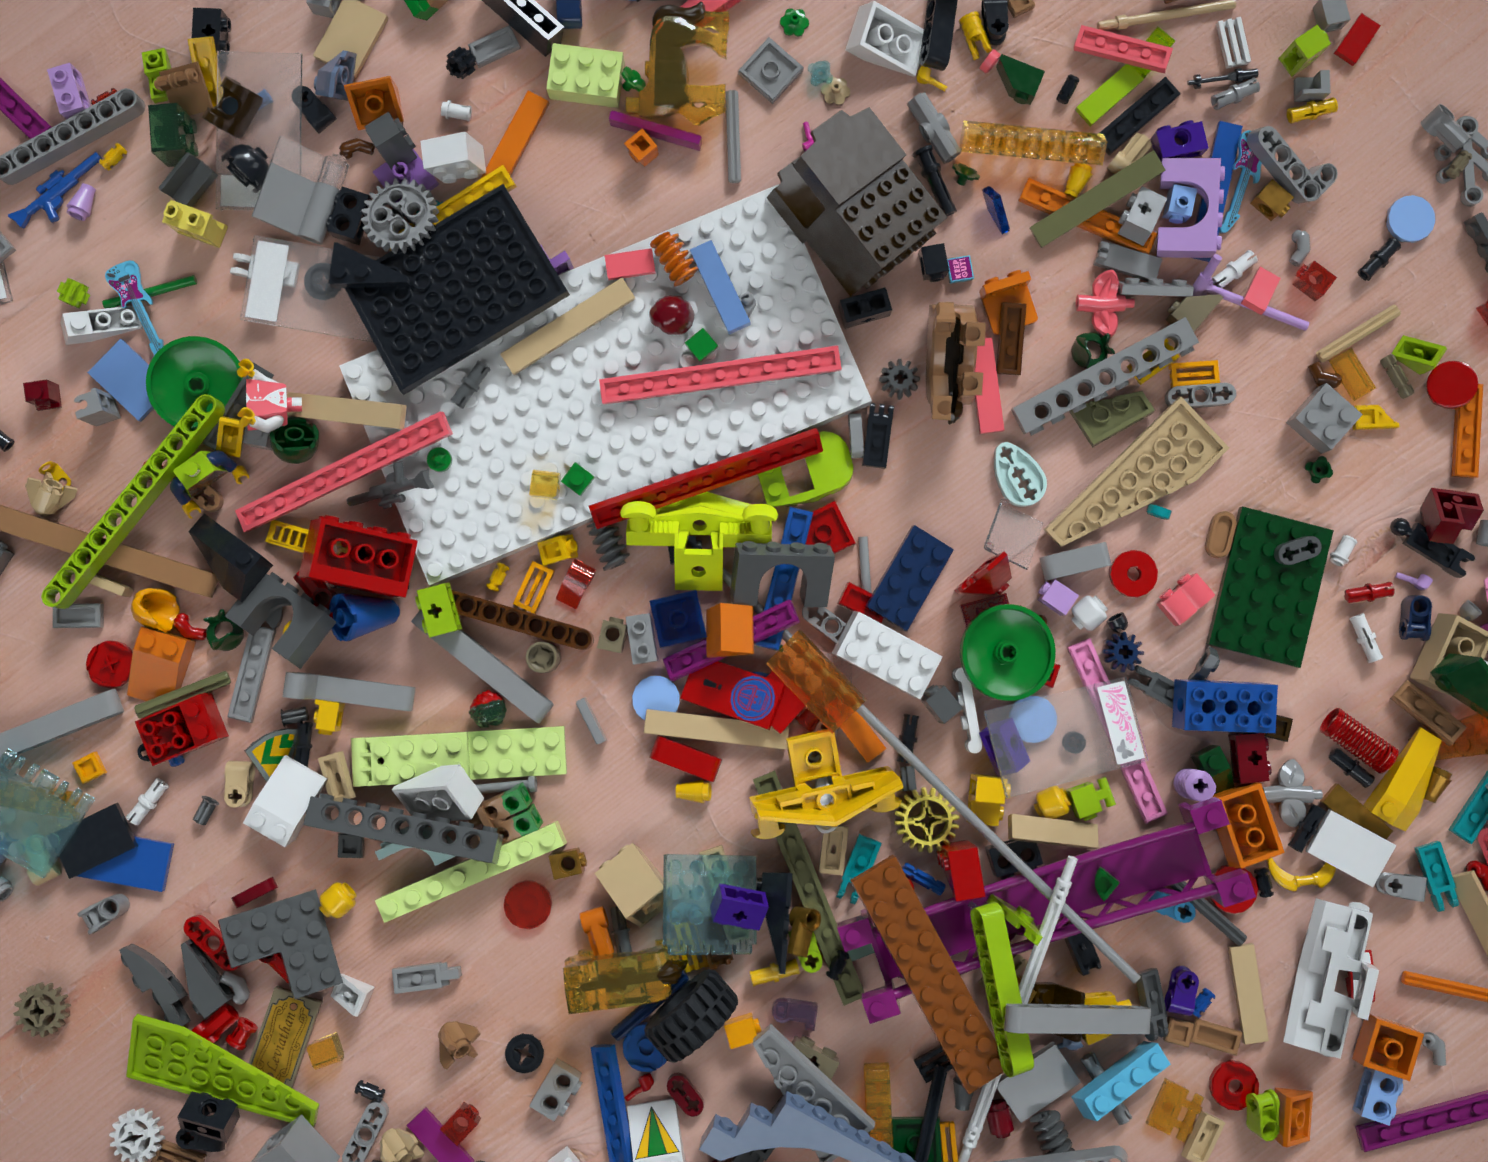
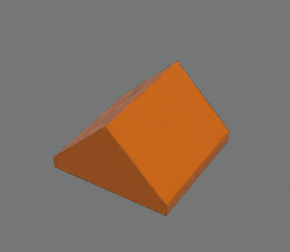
[344,76,404,130]
[706,603,754,658]
[1274,1088,1313,1148]

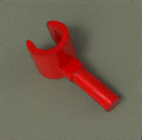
[624,1073,654,1102]

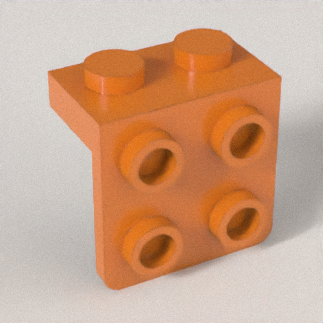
[979,270,1038,335]

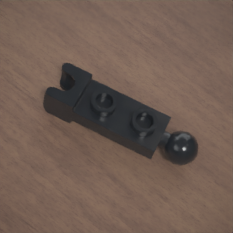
[1390,518,1475,578]

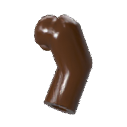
[339,138,375,159]
[1308,361,1342,388]

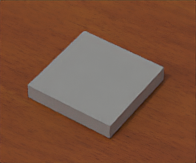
[738,37,804,104]

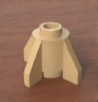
[25,472,77,516]
[380,1128,425,1162]

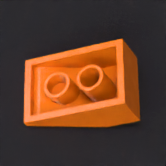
[127,626,196,701]

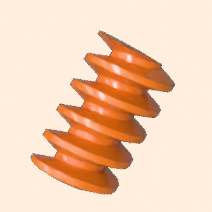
[650,232,699,287]

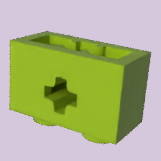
[1278,24,1331,77]
[415,582,462,638]

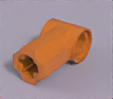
[579,906,615,958]

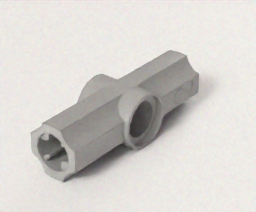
[907,92,962,164]

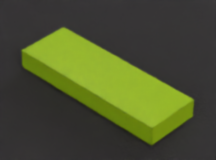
[1075,64,1144,127]

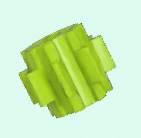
[57,278,90,309]

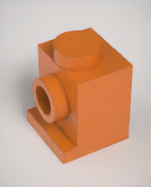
[624,129,659,167]

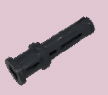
[913,145,957,217]

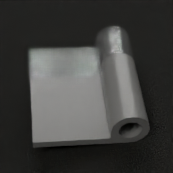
[252,136,350,245]

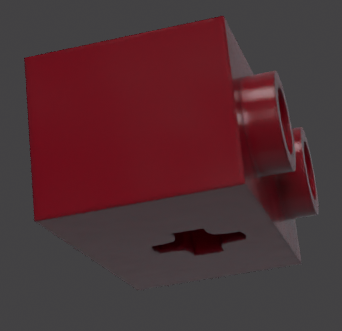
[1228,732,1272,784]

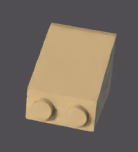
[595,843,679,928]

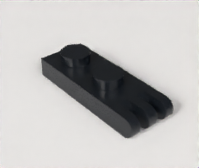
[862,403,894,469]

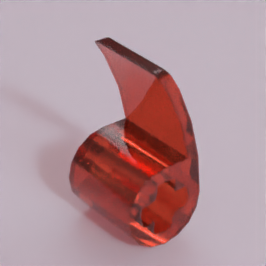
[556,559,597,609]

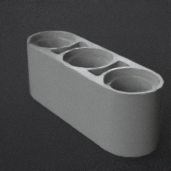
[1039,542,1112,581]

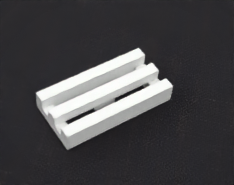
[1216,17,1251,69]

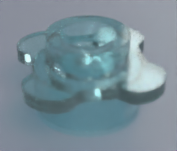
[808,61,833,86]

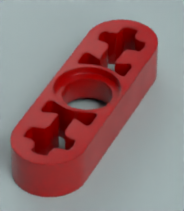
[183,915,241,971]

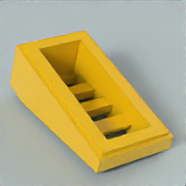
[265,520,309,553]

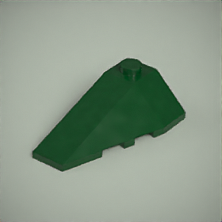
[1430,653,1488,719]

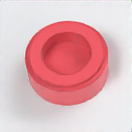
[979,49,1000,74]

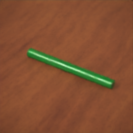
[102,275,197,309]

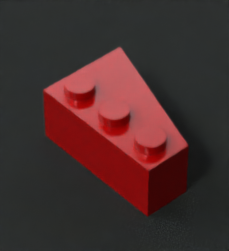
[936,840,986,902]

